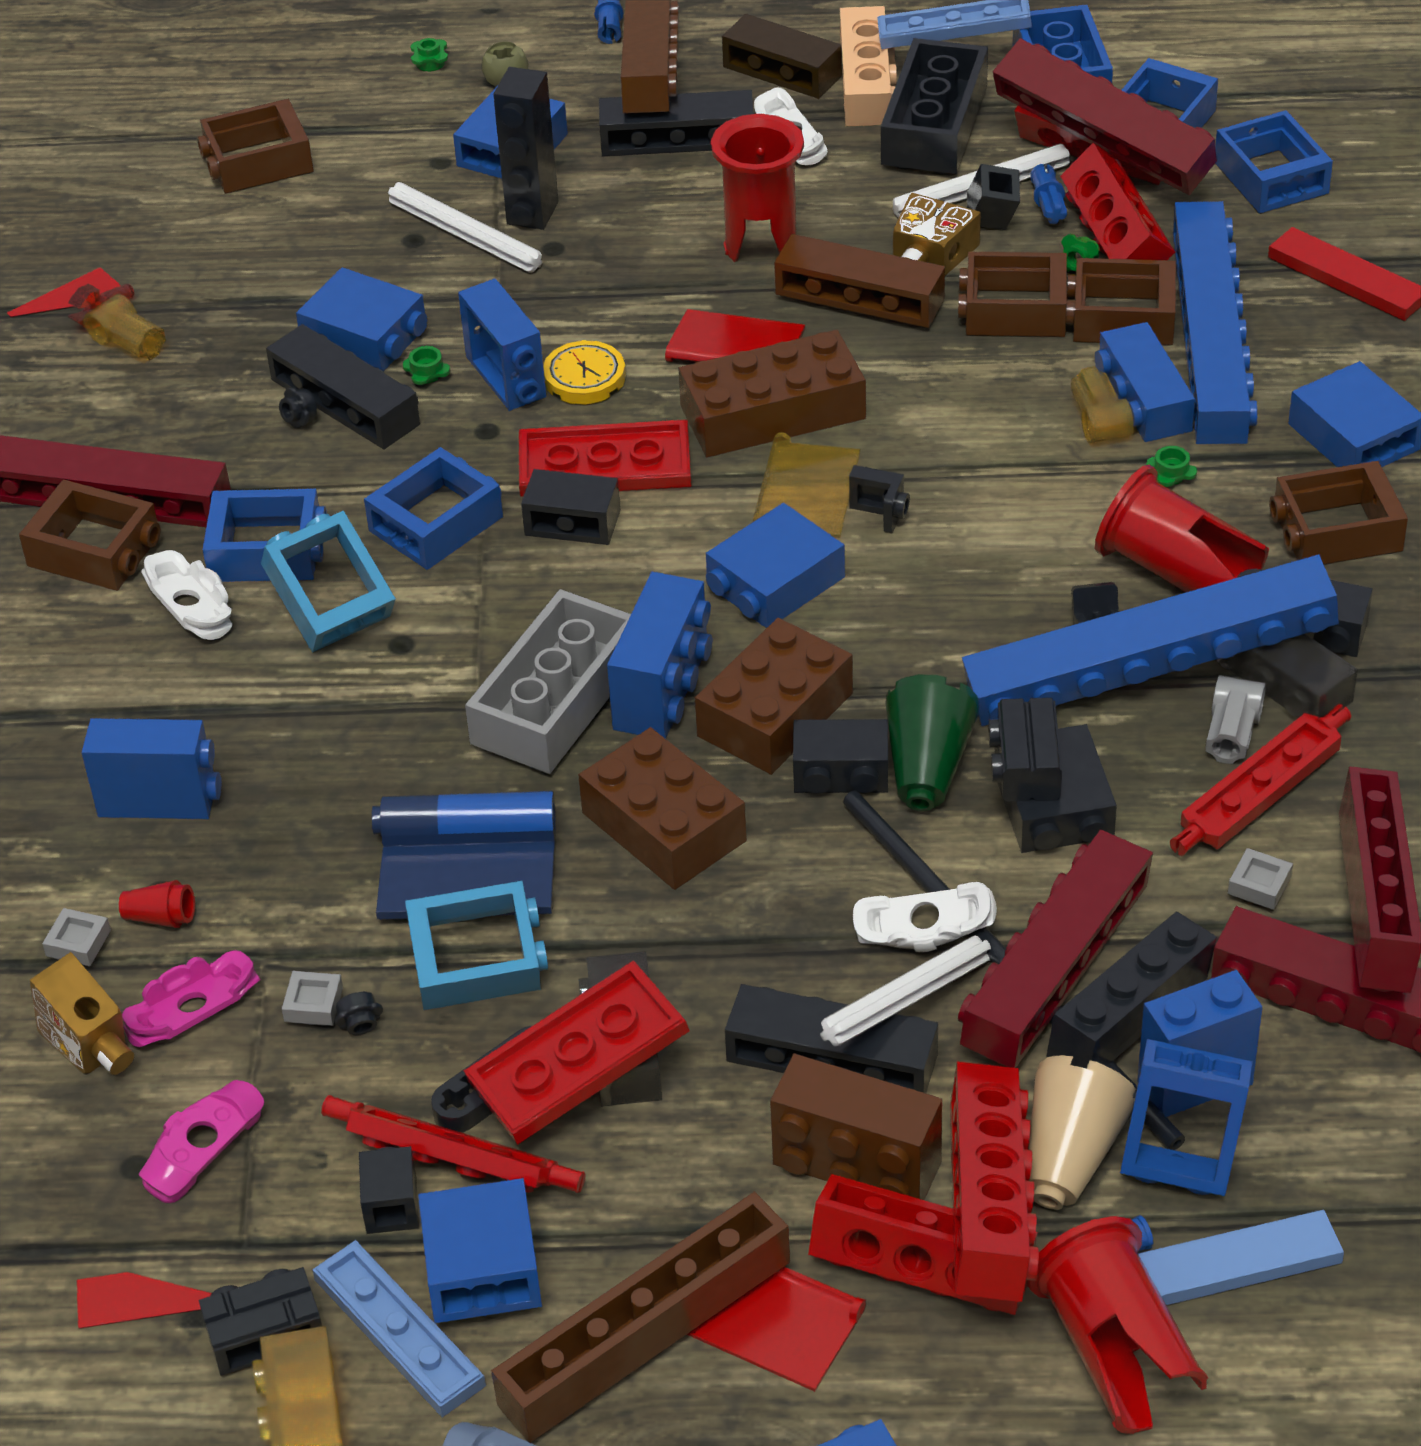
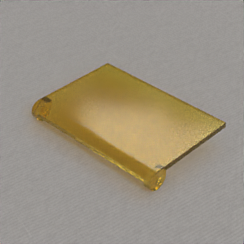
[752,432,860,538]

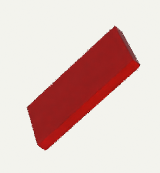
[519,420,691,497]
[464,960,690,1145]

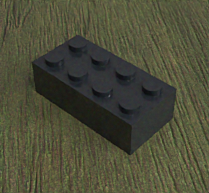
[881,38,988,174]

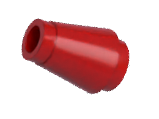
[119,880,195,928]

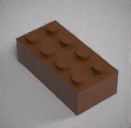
[678,329,866,458]

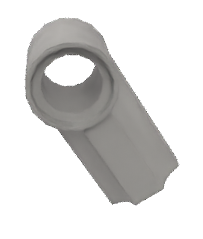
[1206,675,1266,764]

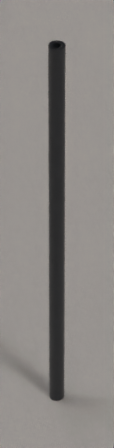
[843,791,1185,1150]

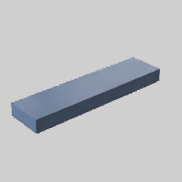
[877,0,1032,49]
[1138,1210,1344,1305]
[312,1240,486,1418]

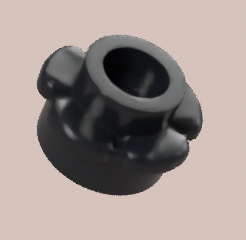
[279,387,317,428]
[335,991,383,1035]

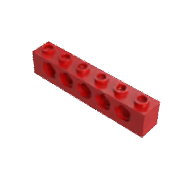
[950,1061,1039,1302]

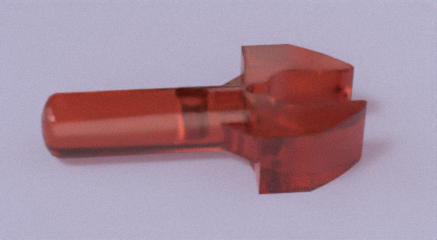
[68,284,135,329]

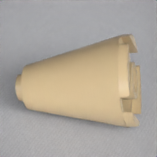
[1029,1055,1136,1210]

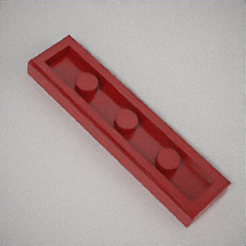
[1268,227,1421,321]

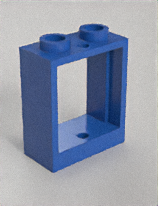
[1122,58,1218,128]
[1215,110,1333,214]
[458,278,546,411]
[364,447,503,570]
[203,489,327,582]
[1120,1039,1253,1196]

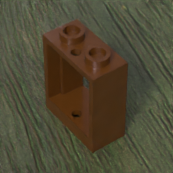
[197,98,314,193]
[958,252,1067,337]
[1066,258,1176,345]
[1269,461,1408,564]
[19,480,161,591]

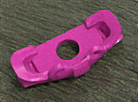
[122,950,261,1047]
[139,1080,264,1203]

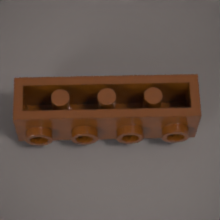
[774,234,945,328]

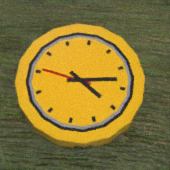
[543,340,626,405]

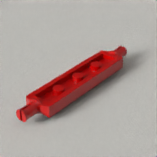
[1170,704,1351,856]
[321,1095,586,1193]

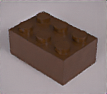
[695,618,853,775]
[578,727,747,890]
[770,1054,942,1200]

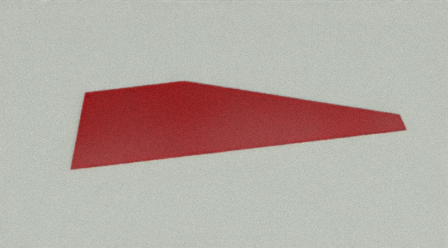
[7,267,123,317]
[77,1272,212,1328]

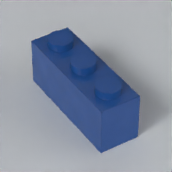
[1095,322,1195,442]

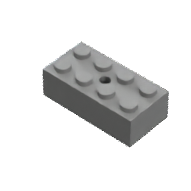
[465,589,631,774]

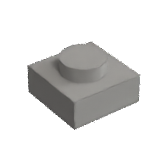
[1228,848,1293,910]
[42,908,111,966]
[282,971,343,1026]

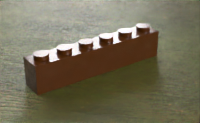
[621,0,679,113]
[491,1191,790,1443]

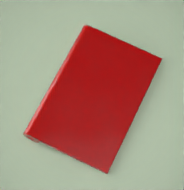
[665,309,805,362]
[686,1267,866,1392]

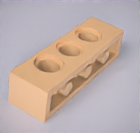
[840,6,897,127]

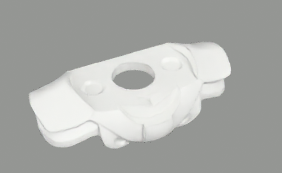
[754,87,827,165]
[141,550,232,640]
[853,882,997,952]

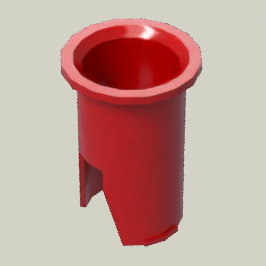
[711,114,804,263]
[1094,464,1269,593]
[1026,1216,1209,1434]

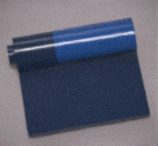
[372,791,556,919]

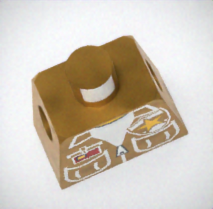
[893,193,981,275]
[30,952,134,1075]

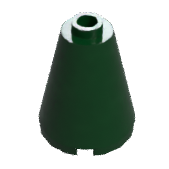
[885,674,979,811]

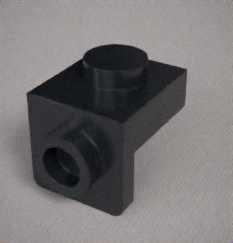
[849,465,910,533]
[1071,582,1120,625]

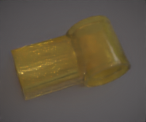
[83,294,166,361]
[1071,366,1133,443]

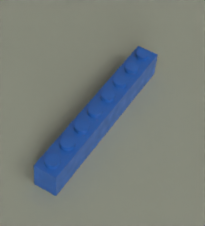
[1172,201,1257,444]
[962,554,1339,726]

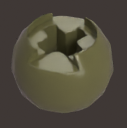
[481,42,529,87]

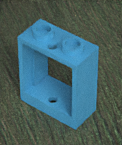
[261,510,396,653]
[405,881,548,1010]

